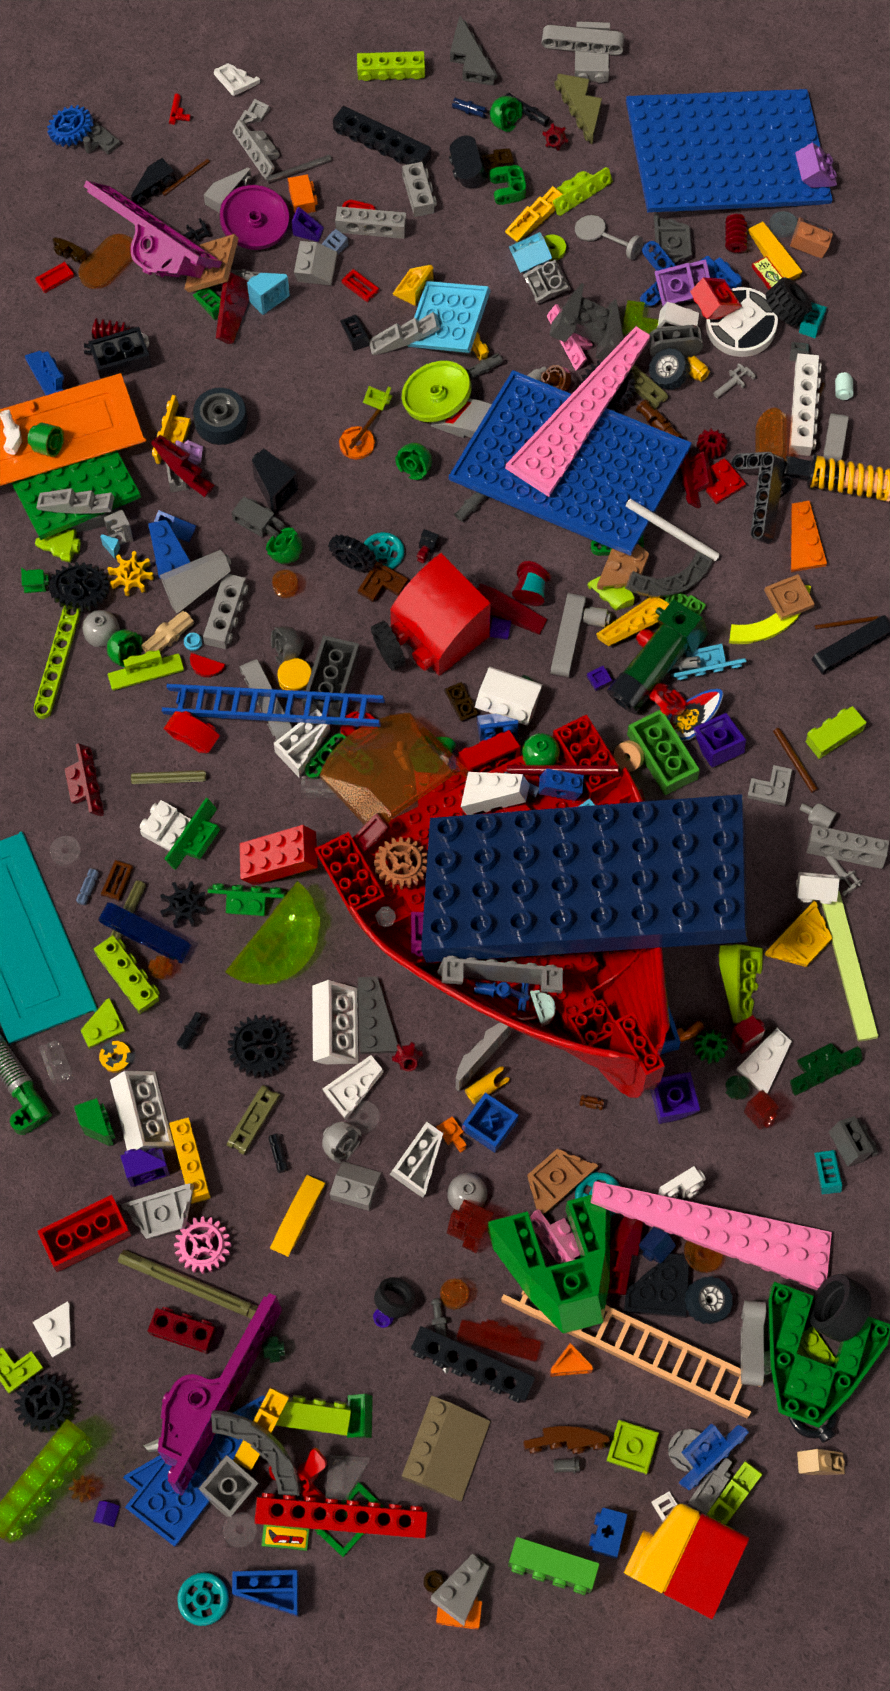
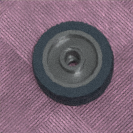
[193,387,248,445]

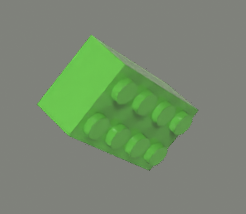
[627,710,700,795]
[508,1537,599,1595]

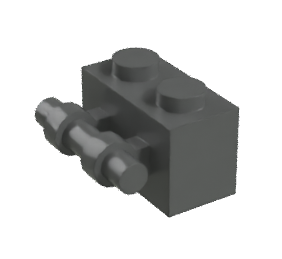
[829,1116,879,1167]

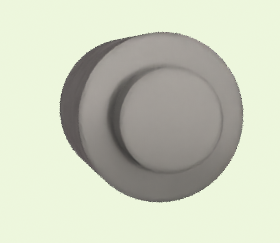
[583,607,611,628]

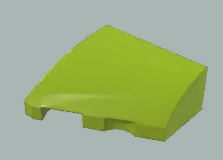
[587,576,634,611]

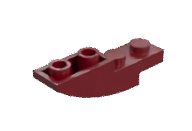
[608,1216,643,1295]

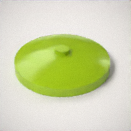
[402,361,472,422]

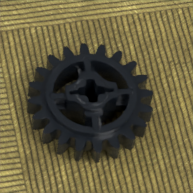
[328,534,377,573]
[14,1373,73,1433]

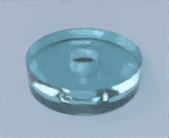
[769,211,797,238]

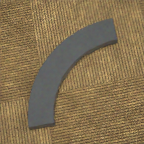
[625,551,713,597]
[211,1410,301,1495]

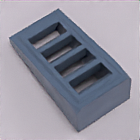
[322,229,348,254]

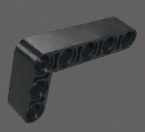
[731,452,784,544]

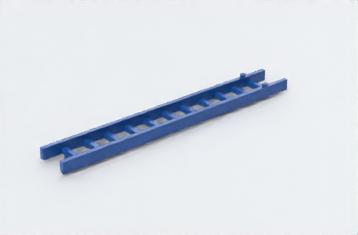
[161,684,385,727]

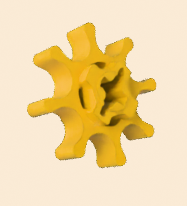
[107,551,154,596]

